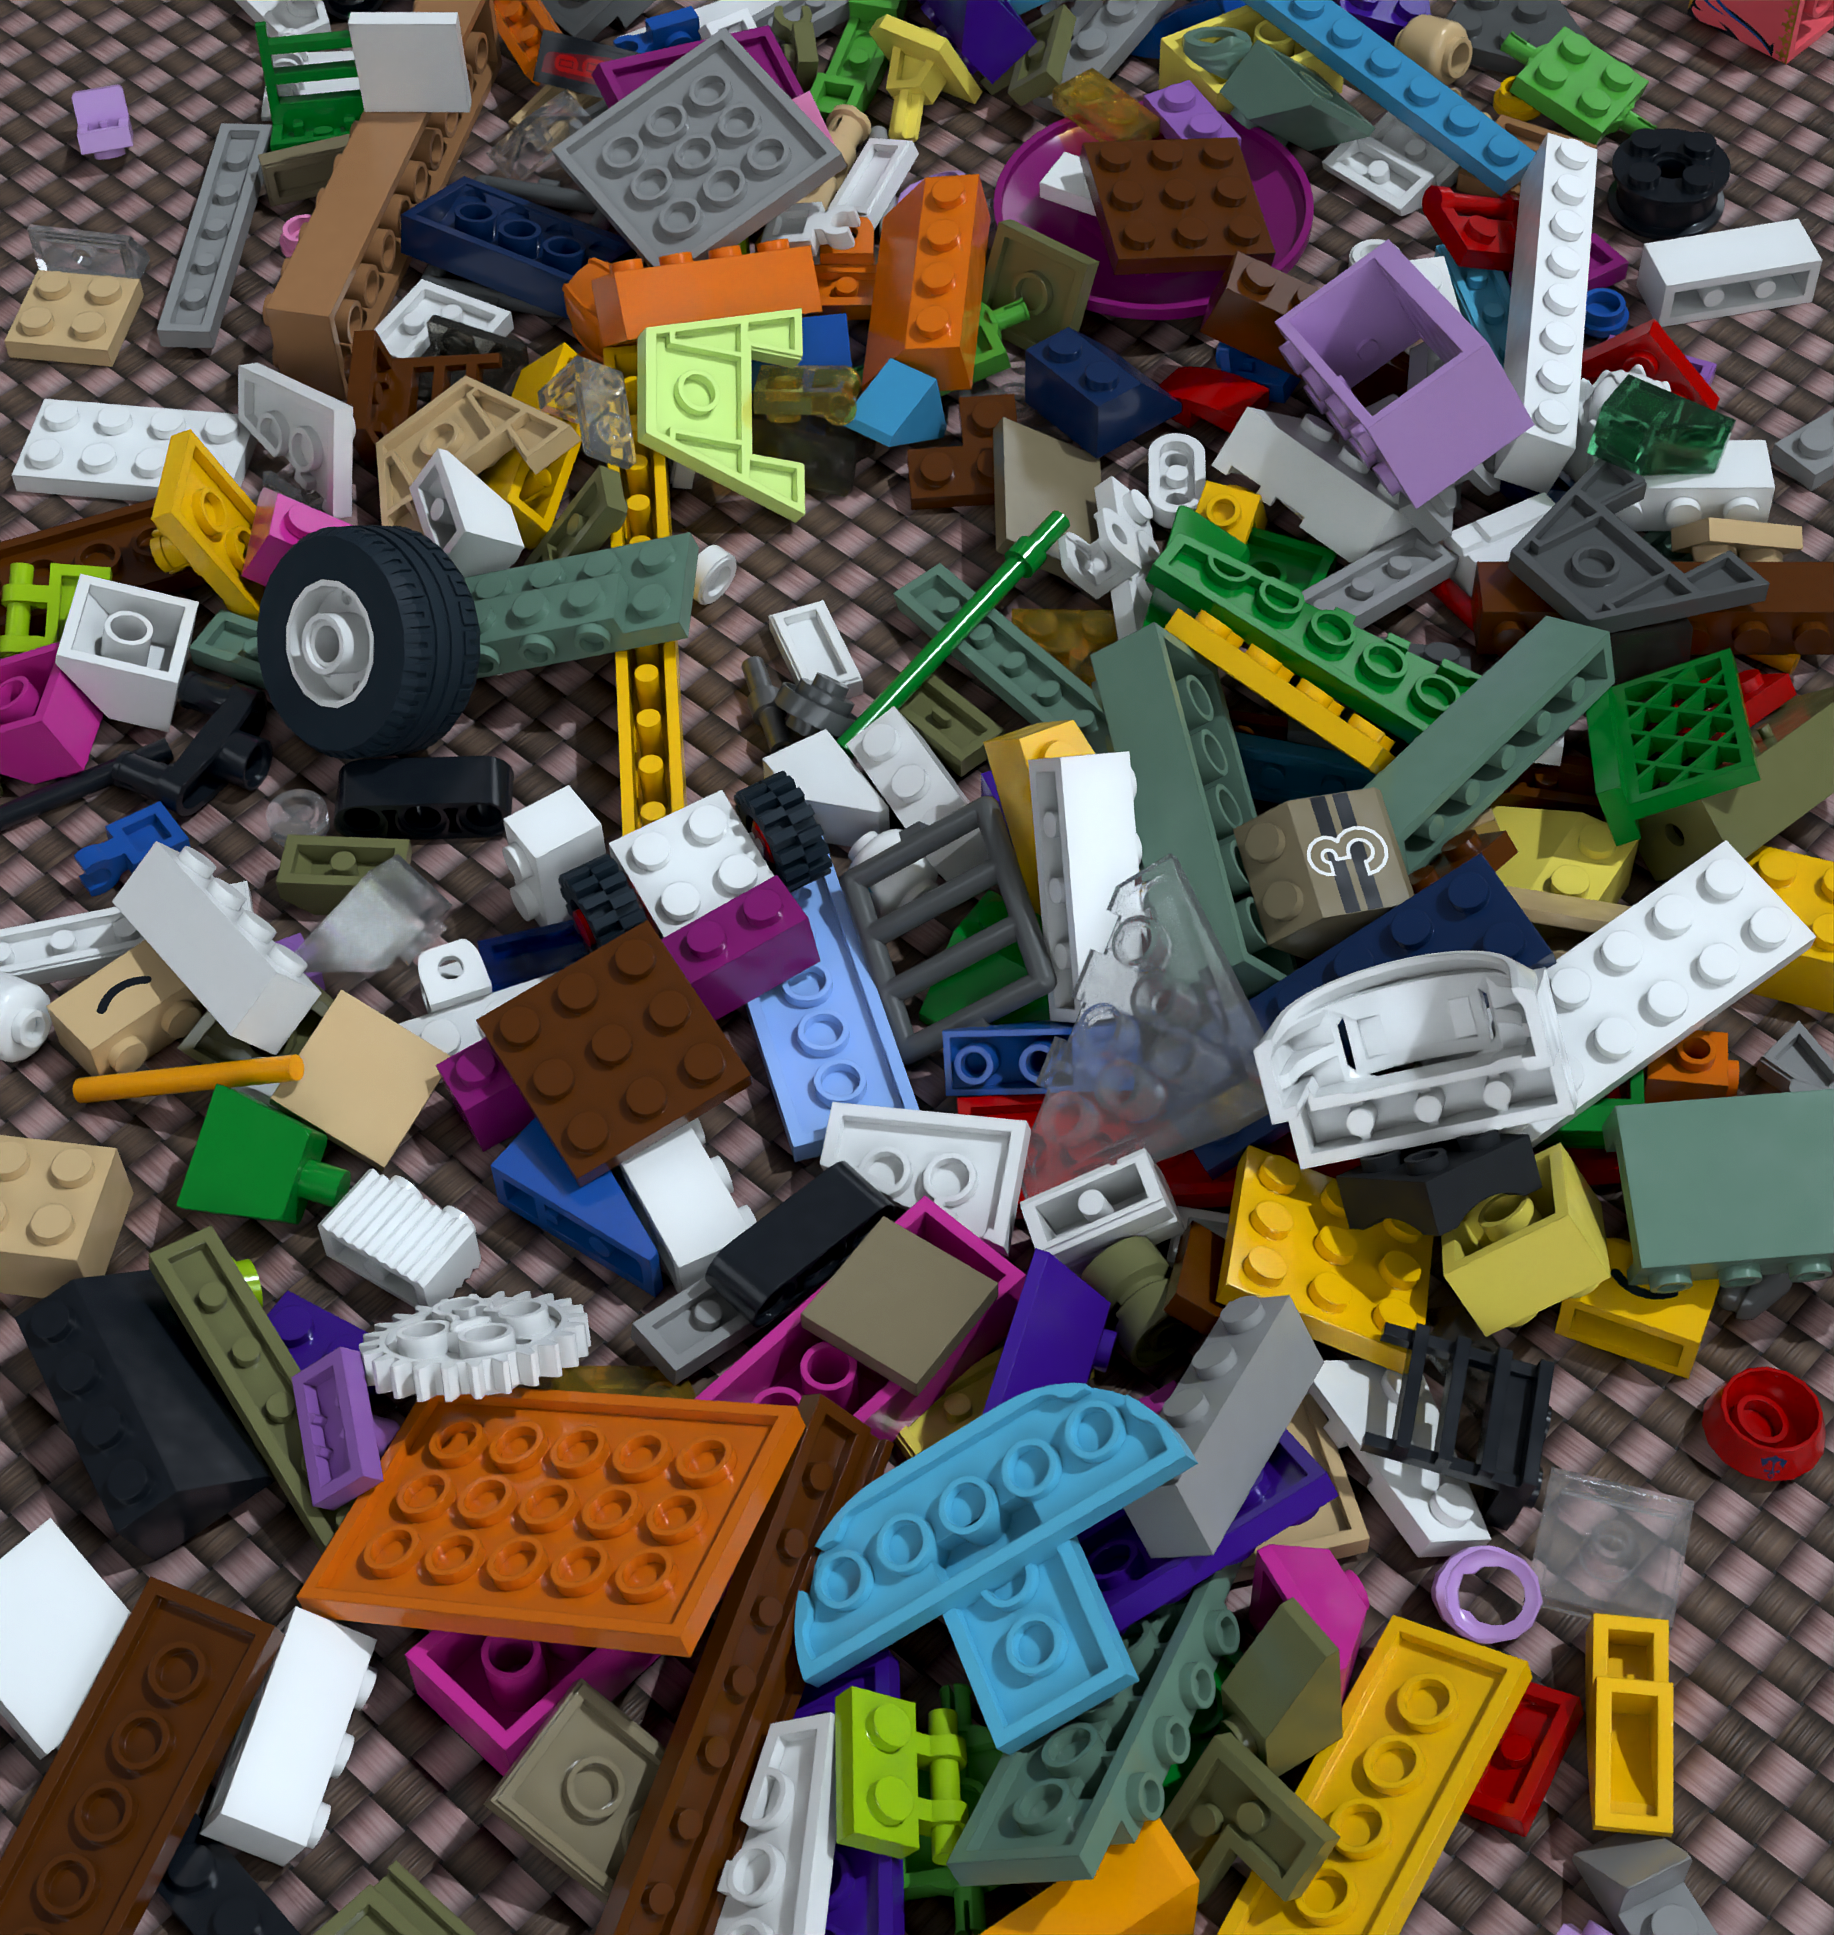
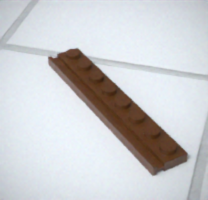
[594,1393,894,1935]

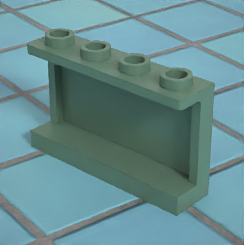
[1602,1089,1834,1294]

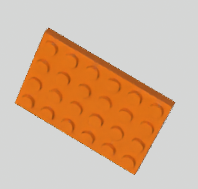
[296,1387,806,1658]

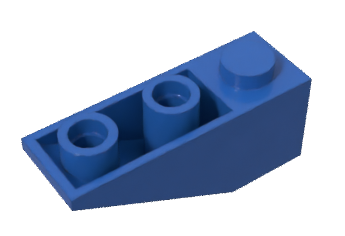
[942,1015,1152,1096]

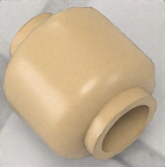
[1394,15,1472,86]

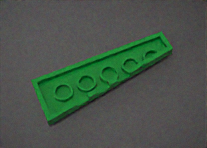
[1145,532,1482,745]

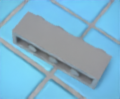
[1124,1295,1324,1558]

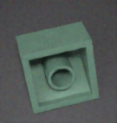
[1219,40,1376,151]

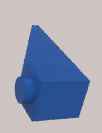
[490,1118,664,1298]

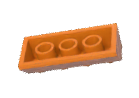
[861,174,991,392]

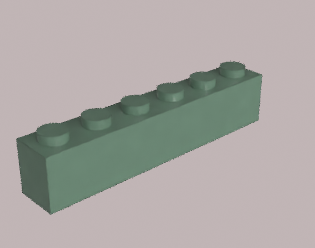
[1363,616,1615,875]

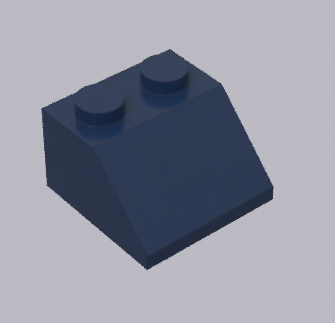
[1025,327,1182,459]

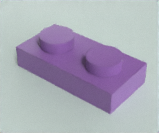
[1143,80,1242,148]

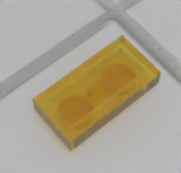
[1052,68,1160,142]

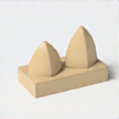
[1671,517,1803,562]

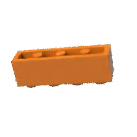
[591,239,823,348]

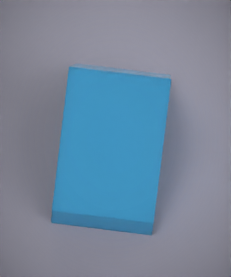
[843,358,947,447]

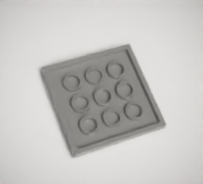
[551,28,847,267]

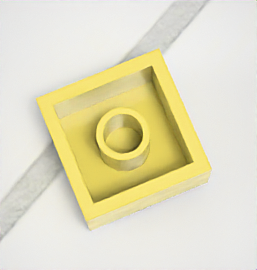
[1441,1142,1611,1337]

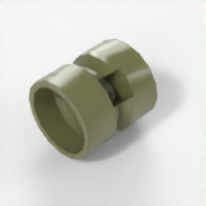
[1081,1236,1199,1368]

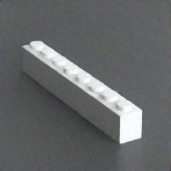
[1493,132,1598,494]

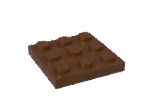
[1079,137,1276,275]
[476,920,753,1188]

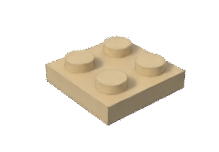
[4,270,144,367]

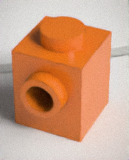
[1643,1030,1740,1103]

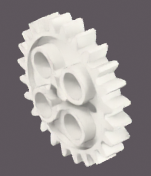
[359,1291,591,1402]

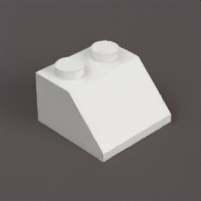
[55,574,199,732]

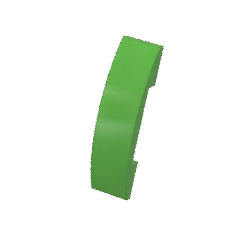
[810,0,908,120]

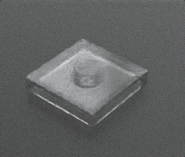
[1523,1467,1695,1637]

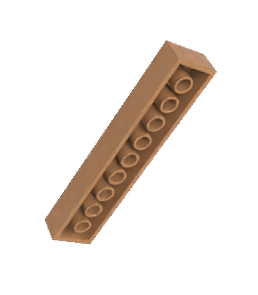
[263,0,502,400]

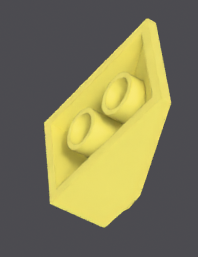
[1490,805,1639,904]

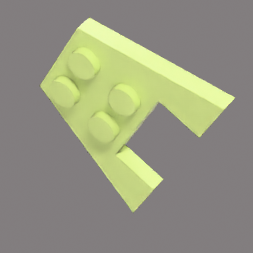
[637,308,805,523]

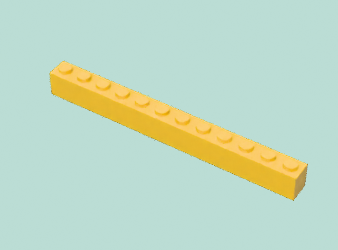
[603,345,687,836]

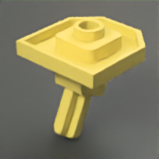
[869,14,983,142]

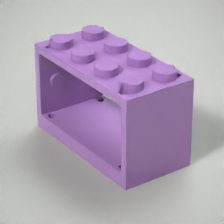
[1275,239,1535,509]

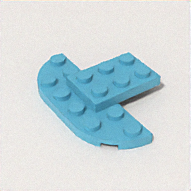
[794,1383,1198,1755]

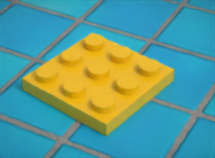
[1216,1145,1433,1374]

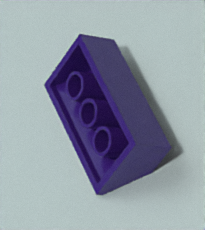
[918,0,1037,84]
[982,1248,1117,1415]

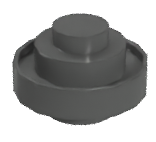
[774,672,858,737]

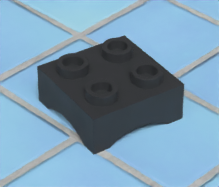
[1336,1129,1543,1236]

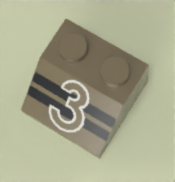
[1233,787,1414,960]

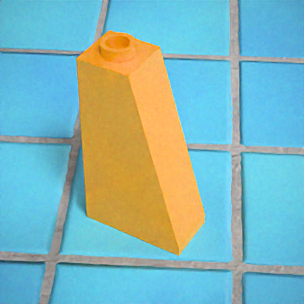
[979,1817,1200,1935]

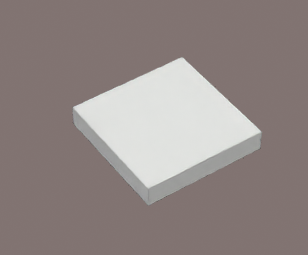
[348,12,472,112]

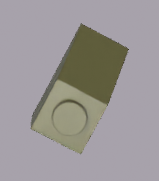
[1219,1597,1343,1777]

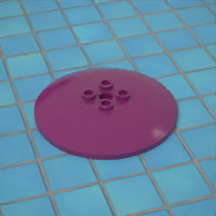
[993,101,1314,320]

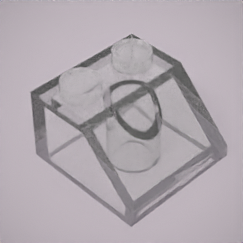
[294,854,453,973]

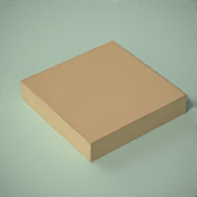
[269,989,451,1172]

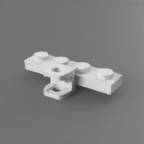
[1058,476,1160,640]
[399,939,559,1083]

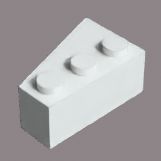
[1212,407,1416,563]

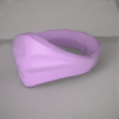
[1431,1545,1543,1644]

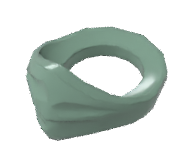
[1182,26,1252,80]

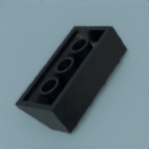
[15,1269,275,1561]

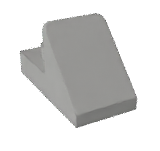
[1572,1832,1718,1935]

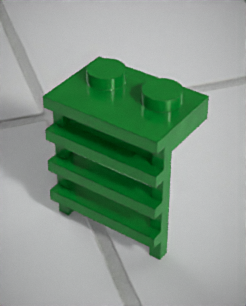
[255,13,364,152]

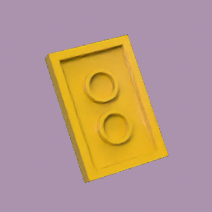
[150,429,266,622]

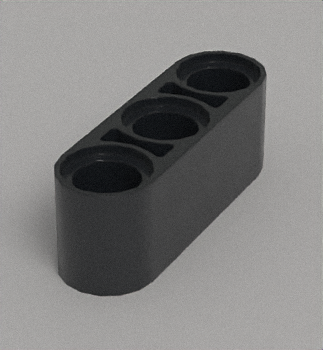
[333,756,514,840]
[705,1161,895,1328]

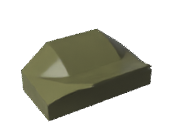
[276,834,412,918]

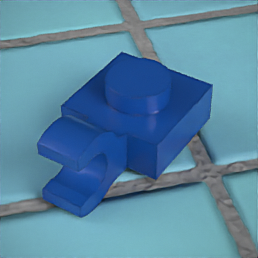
[613,6,701,53]
[74,801,191,896]

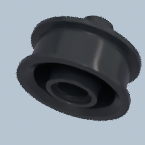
[1607,128,1731,240]

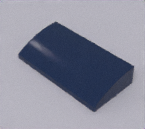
[401,176,637,319]

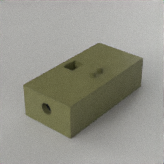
[1637,686,1834,881]

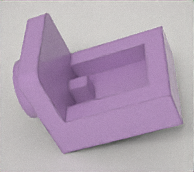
[72,84,133,160]

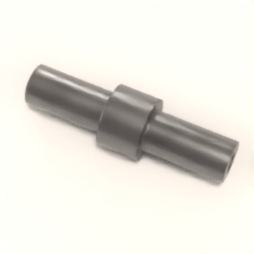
[741,656,793,754]

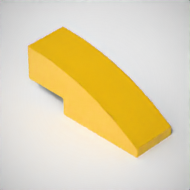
[1585,1613,1673,1837]

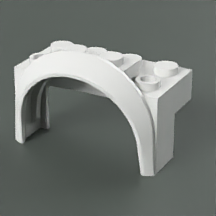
[1253,951,1578,1169]

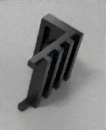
[1360,1322,1555,1531]

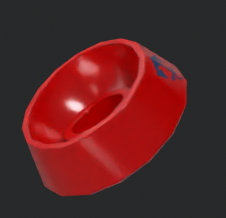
[1702,1367,1826,1482]

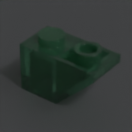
[1586,374,1736,476]

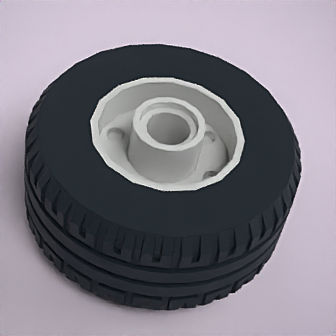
[257,525,480,759]

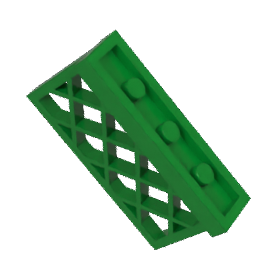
[1586,648,1761,846]

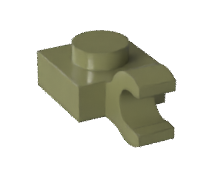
[772,6,819,93]

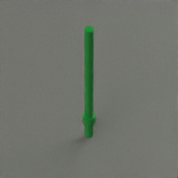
[836,510,1070,760]

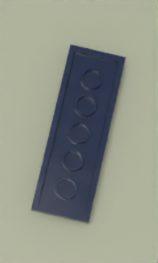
[1142,853,1557,1180]

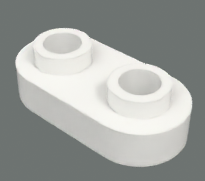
[1148,433,1206,529]

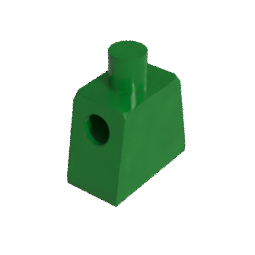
[176,1084,351,1225]

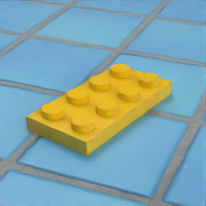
[1164,608,1396,775]

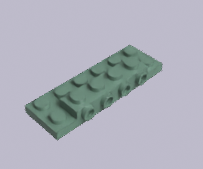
[464,532,699,679]
[946,1561,1243,1886]

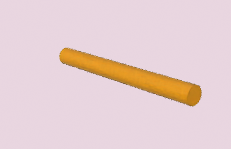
[73,1054,304,1103]

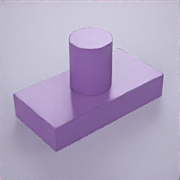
[291,1346,400,1511]

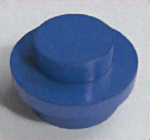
[1584,288,1629,338]

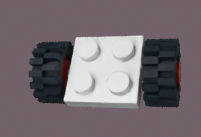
[558,771,832,953]

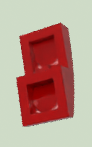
[1158,366,1270,433]

